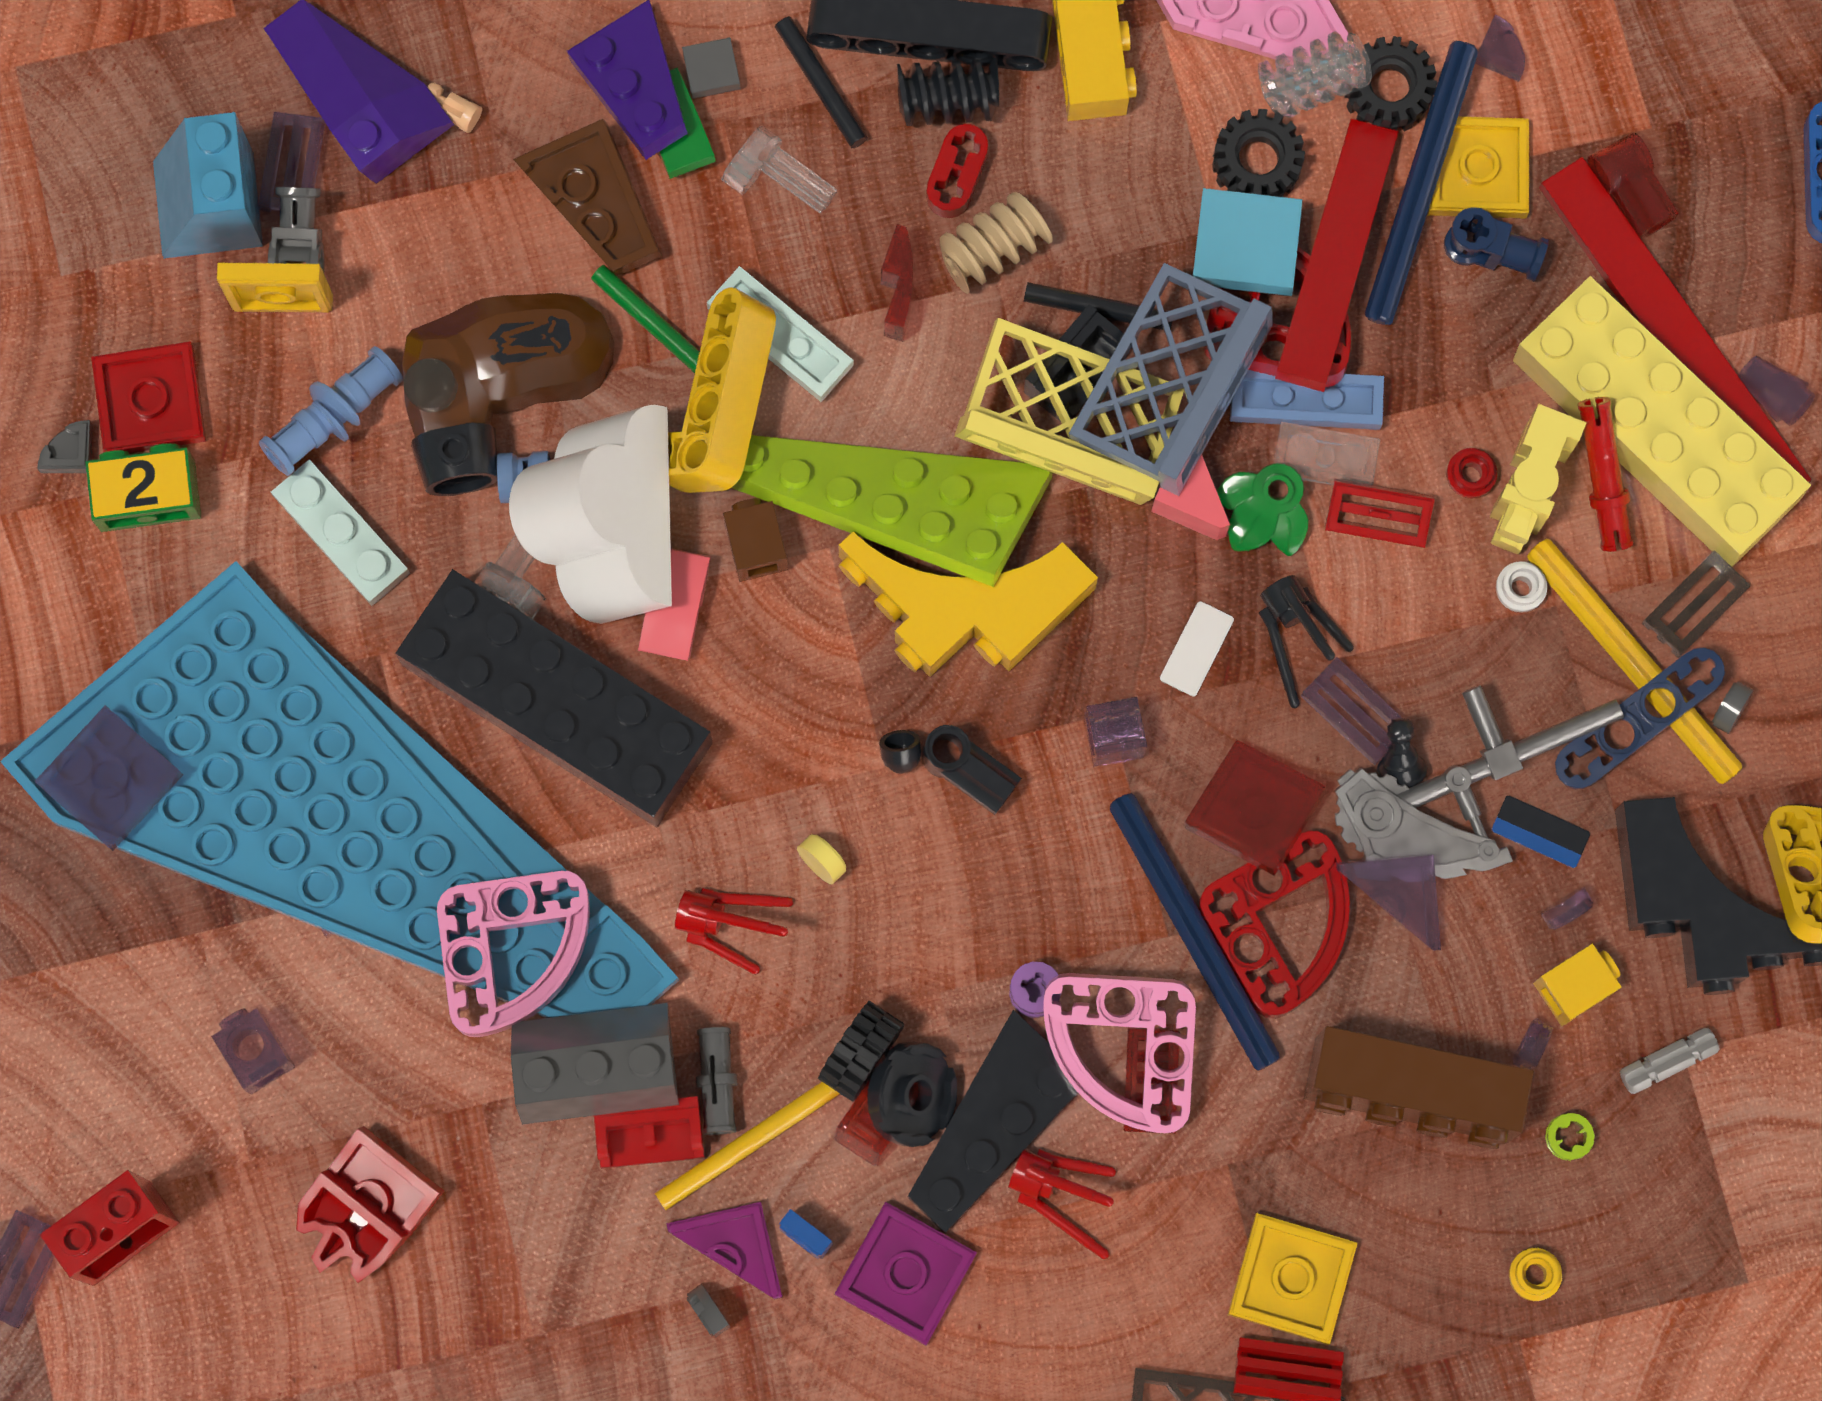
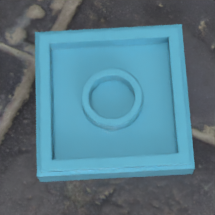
[1193,188,1303,296]

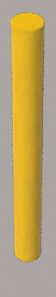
[654,1082,840,1210]

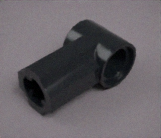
[922,725,1022,815]

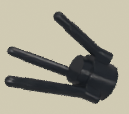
[1259,575,1354,709]

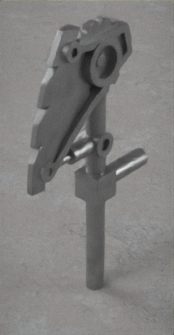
[1334,685,1624,882]

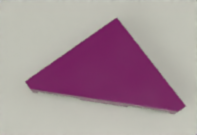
[666,1202,782,1300]

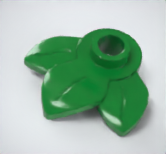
[1217,463,1309,556]

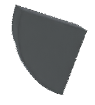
[37,420,93,473]
[686,1284,731,1338]

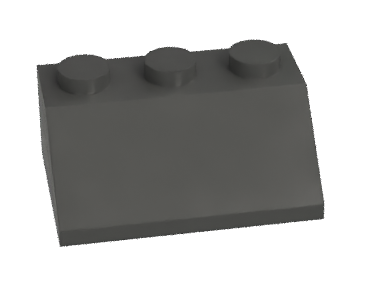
[511,1003,679,1125]

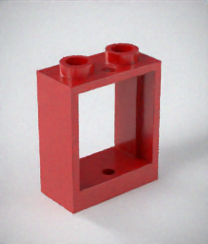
[39,1170,180,1286]

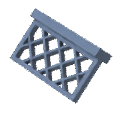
[1069,263,1273,496]

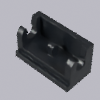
[1024,304,1124,422]

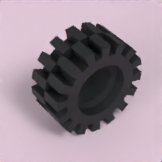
[1343,36,1437,132]
[1212,109,1305,197]
[818,1000,904,1102]

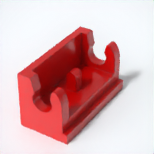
[594,1096,705,1169]

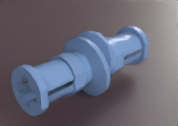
[259,346,403,476]

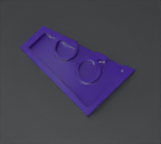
[567,0,688,160]

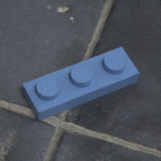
[1230,370,1384,430]

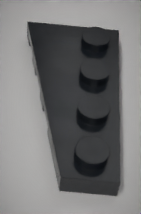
[908,1010,1078,1234]

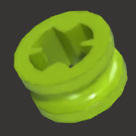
[1545,1113,1595,1161]

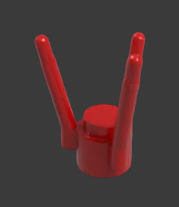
[675,888,793,975]
[1008,1149,1116,1259]

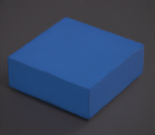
[779,1209,833,1259]

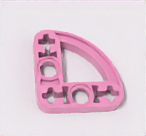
[437,871,590,1037]
[1043,973,1196,1133]

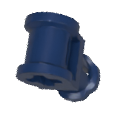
[1444,207,1549,282]

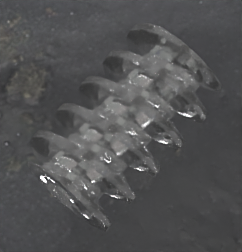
[1258,31,1372,118]

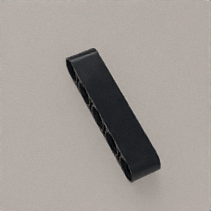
[806,0,1052,71]

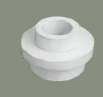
[1496,561,1547,612]

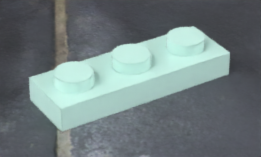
[707,266,854,402]
[271,460,410,606]

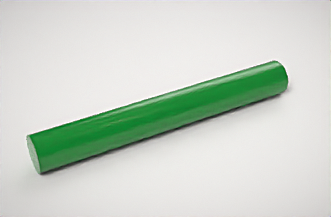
[591,265,700,373]

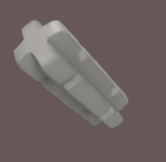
[1620,1028,1720,1094]

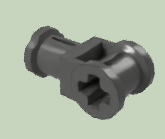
[268,187,325,273]

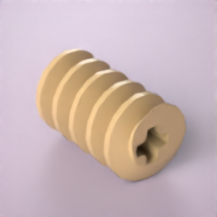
[940,192,1053,294]

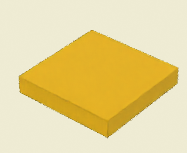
[1427,116,1529,219]
[217,263,333,313]
[1227,1213,1357,1345]

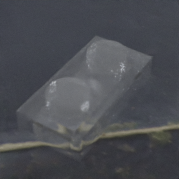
[1273,422,1380,485]

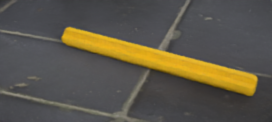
[1527,539,1742,784]

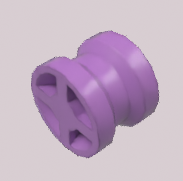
[1009,962,1061,1018]

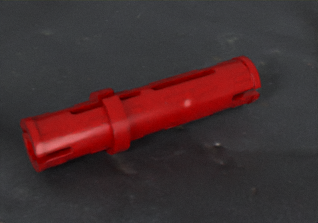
[1578,397,1634,552]

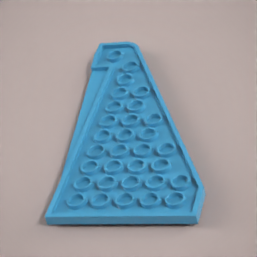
[0,561,679,1018]

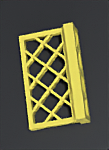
[954,318,1184,505]

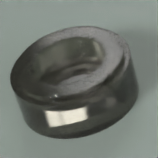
[404,358,458,412]

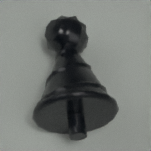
[1376,717,1428,788]

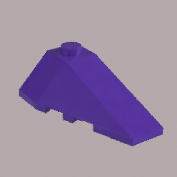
[263,0,455,184]

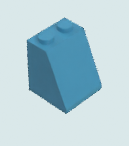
[153,112,263,259]

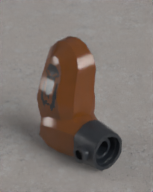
[402,293,614,496]

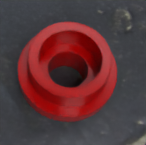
[1446,448,1497,499]

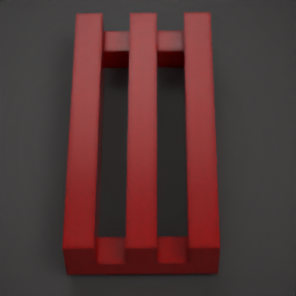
[1325,478,1435,548]
[1233,1337,1344,1401]

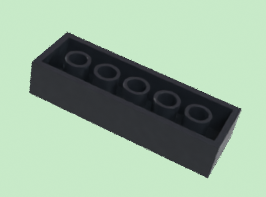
[395,569,713,828]

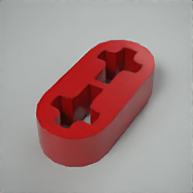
[926,124,988,218]

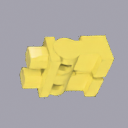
[1489,404,1587,554]

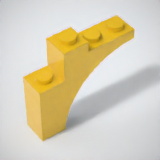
[838,532,1098,677]

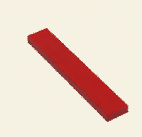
[1275,118,1399,392]

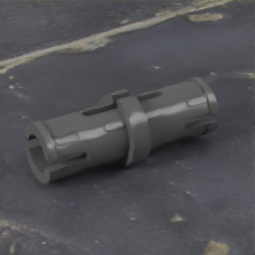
[696,1027,738,1135]

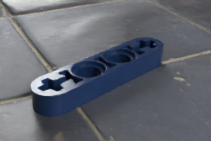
[1555,648,1725,790]

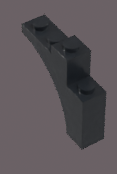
[1615,797,1822,995]

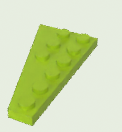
[731,435,1053,587]

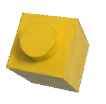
[1533,944,1621,1026]

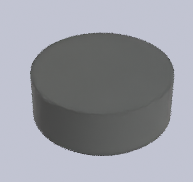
[1712,681,1754,734]

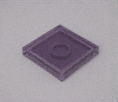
[34,705,183,851]

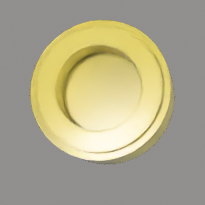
[797,834,846,884]

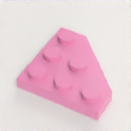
[1157,0,1352,69]

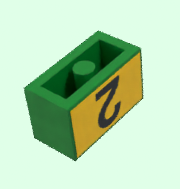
[85,443,202,532]

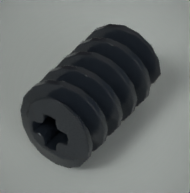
[897,58,999,126]

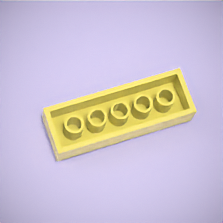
[1513,276,1811,569]

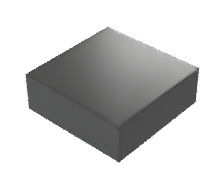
[682,38,741,99]

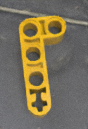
[668,287,776,493]

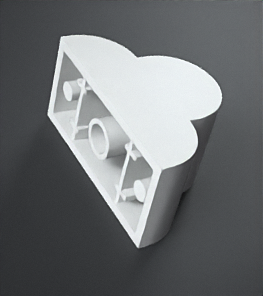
[509,405,672,624]

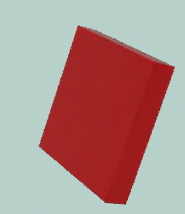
[91,341,206,453]

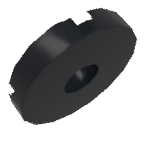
[868,1041,957,1147]

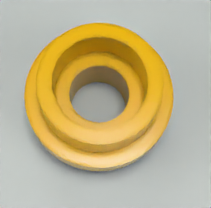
[1509,1248,1562,1301]

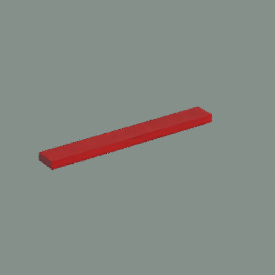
[1539,157,1812,483]

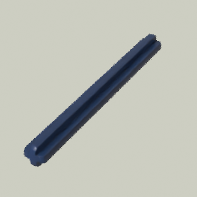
[1365,40,1478,325]
[1110,793,1280,1070]

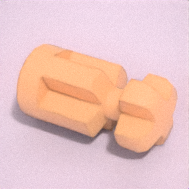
[428,83,482,133]

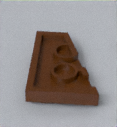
[513,119,662,276]

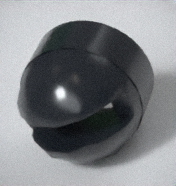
[879,730,921,774]

